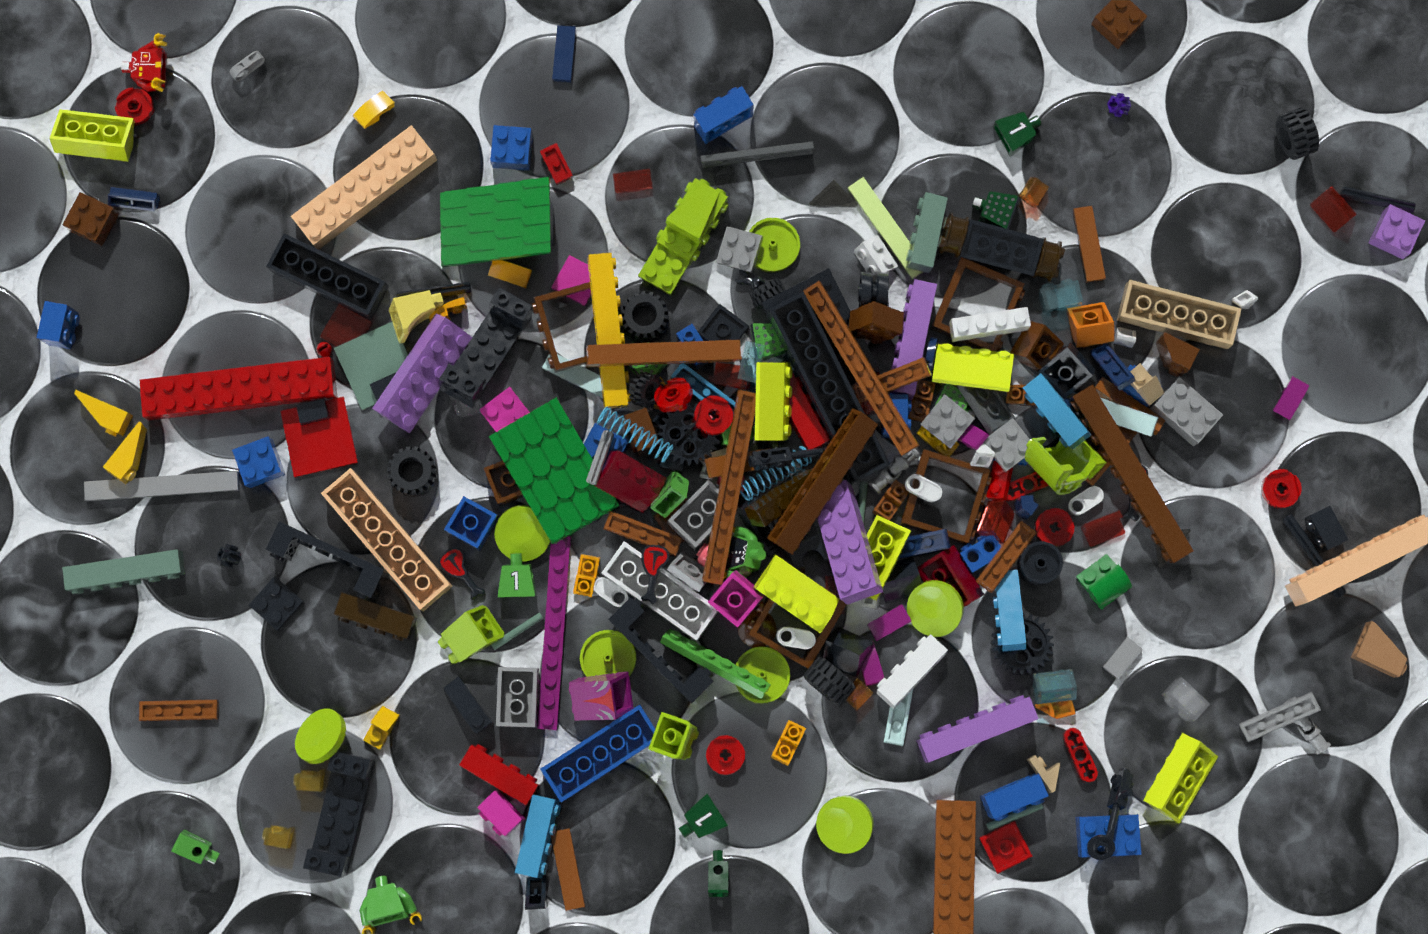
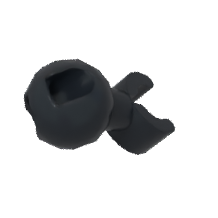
[735,270,765,290]

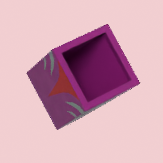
[569,672,634,721]

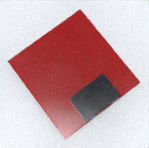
[280,396,358,477]

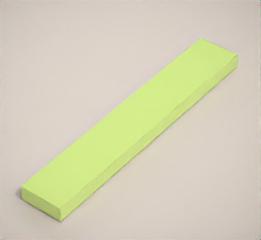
[848,177,923,279]

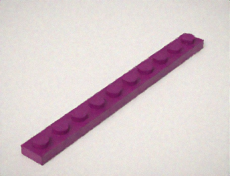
[537,536,571,730]

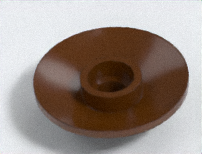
[738,610,777,648]

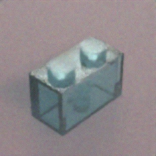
[1038,279,1083,314]
[738,341,766,383]
[1033,669,1077,704]

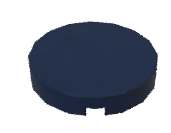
[926,338,938,377]

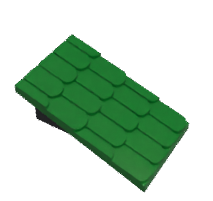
[440,177,554,268]
[489,397,619,545]

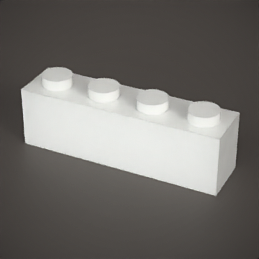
[949,307,1031,342]
[877,634,948,709]

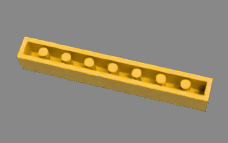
[587,253,631,408]

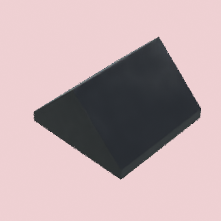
[882,557,921,604]
[823,627,874,677]

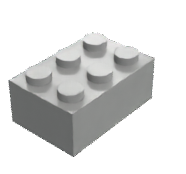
[1150,377,1223,447]
[668,480,719,550]
[496,667,539,728]

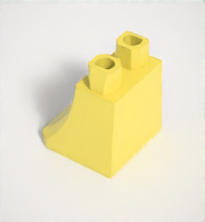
[389,290,444,344]

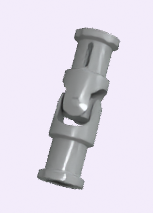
[867,449,921,495]
[1283,696,1331,755]

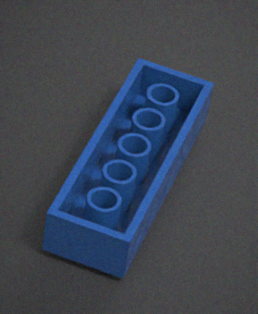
[540,705,655,802]

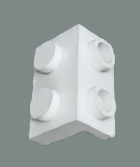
[854,235,898,282]

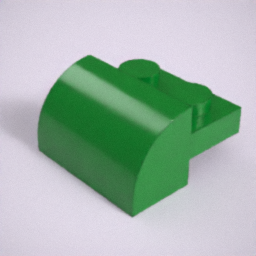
[1076,554,1132,610]

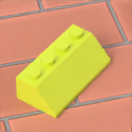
[49,109,134,162]
[932,343,1014,392]
[755,362,793,440]
[867,515,911,601]
[754,555,839,633]
[1143,733,1218,824]

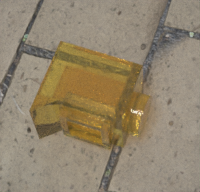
[293,769,325,792]
[262,825,295,849]

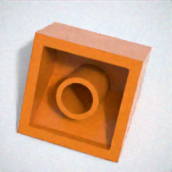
[1067,302,1114,348]

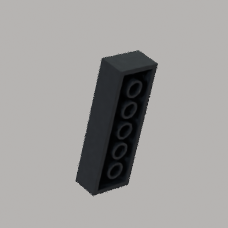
[266,233,389,320]

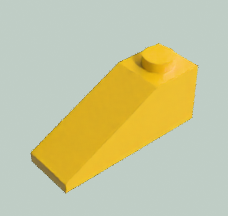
[74,390,133,437]
[103,422,147,485]

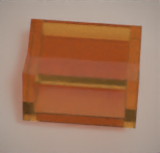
[1019,177,1049,209]
[846,678,873,711]

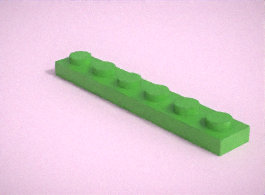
[660,629,771,699]

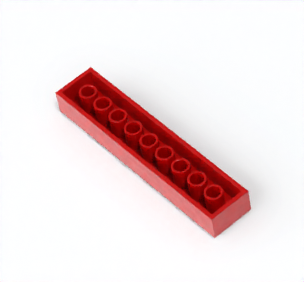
[139,357,338,421]

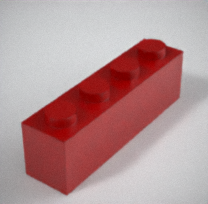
[789,374,829,450]
[459,744,540,805]

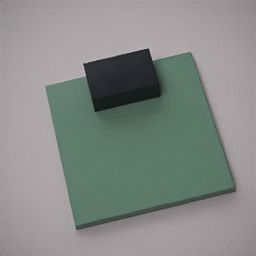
[334,322,408,410]

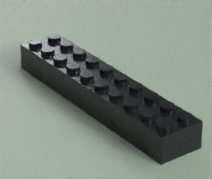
[766,291,890,482]

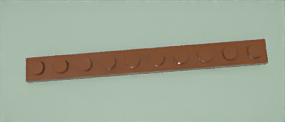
[804,281,919,456]
[702,390,756,585]

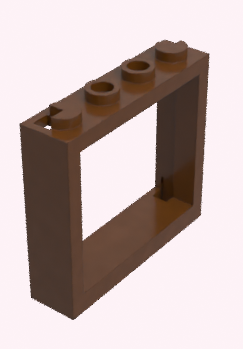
[930,257,1025,352]
[531,282,591,373]
[900,449,992,545]
[746,587,846,669]

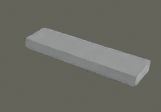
[1239,692,1321,742]

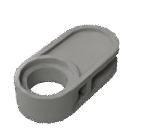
[229,51,265,81]

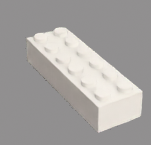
[602,542,718,642]

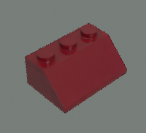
[594,451,667,513]
[917,545,985,607]

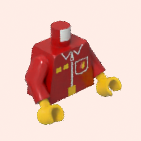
[121,33,167,92]

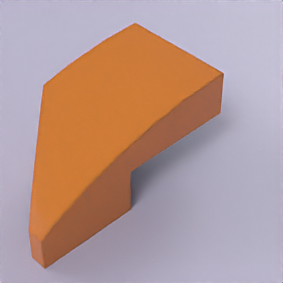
[1035,695,1076,719]

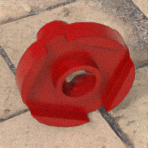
[115,87,155,126]
[654,378,693,412]
[694,395,733,435]
[1261,469,1302,508]
[1035,508,1074,547]
[706,735,745,775]

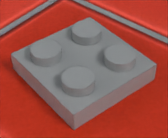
[716,226,764,273]
[920,394,975,448]
[983,418,1030,472]
[667,551,707,592]

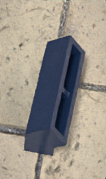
[108,187,160,212]
[1014,495,1039,520]

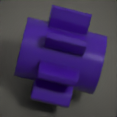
[1107,93,1131,117]

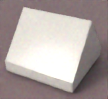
[1113,327,1136,348]
[970,443,995,467]
[861,593,881,610]

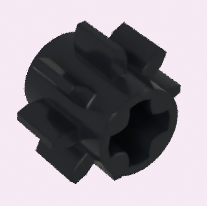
[217,544,241,568]

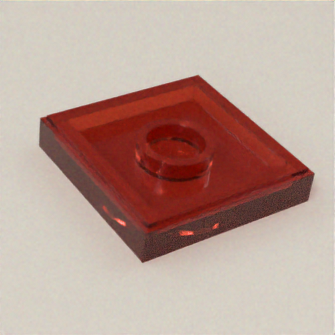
[320,304,373,346]

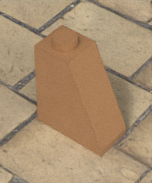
[1351,621,1407,678]

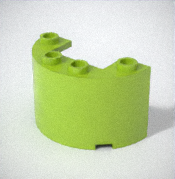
[1025,436,1107,495]

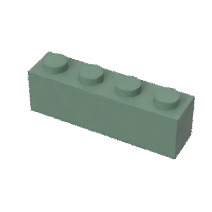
[906,192,947,273]

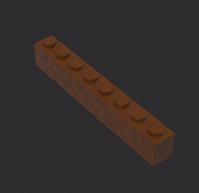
[767,409,878,554]

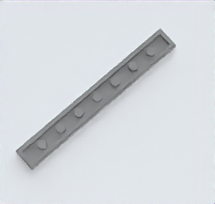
[84,471,239,501]

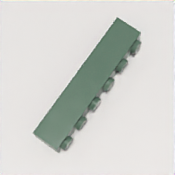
[62,549,185,594]

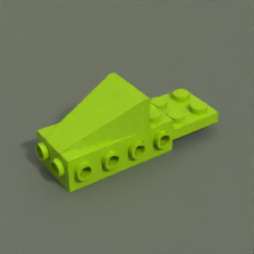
[638,178,729,296]

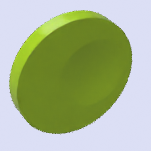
[749,218,800,273]
[495,505,550,561]
[907,580,964,637]
[580,630,636,677]
[736,647,790,703]
[295,709,346,764]
[816,795,874,854]

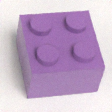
[1368,204,1425,259]

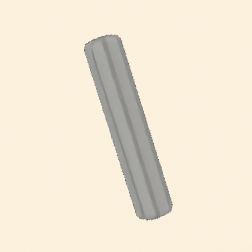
[586,430,614,485]

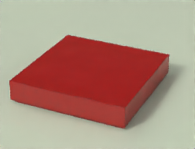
[979,821,1033,874]

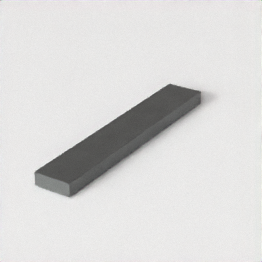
[701,141,814,168]

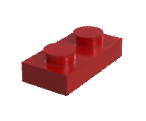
[540,143,573,185]
[986,461,1013,501]

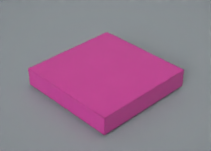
[551,255,591,306]

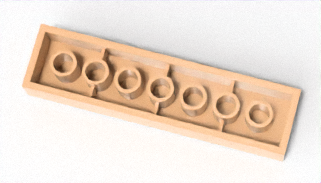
[291,125,437,250]
[321,468,453,611]
[1285,514,1428,607]

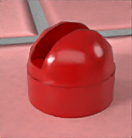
[316,342,332,357]

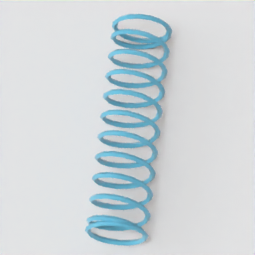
[597,406,673,463]
[740,445,812,501]

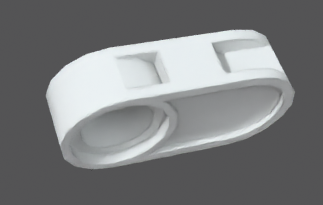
[905,474,942,502]
[1068,486,1104,516]
[594,577,628,607]
[776,627,816,649]

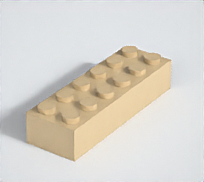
[1117,280,1241,349]

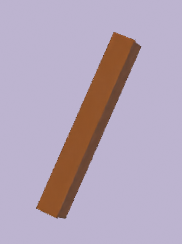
[586,340,742,367]

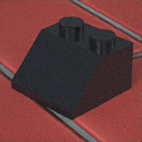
[1039,342,1096,399]

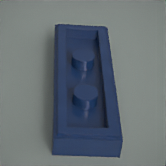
[552,26,576,82]
[1090,343,1136,391]
[898,529,950,559]

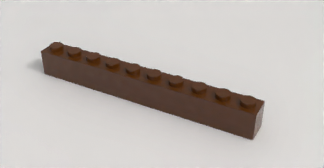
[1070,385,1194,563]

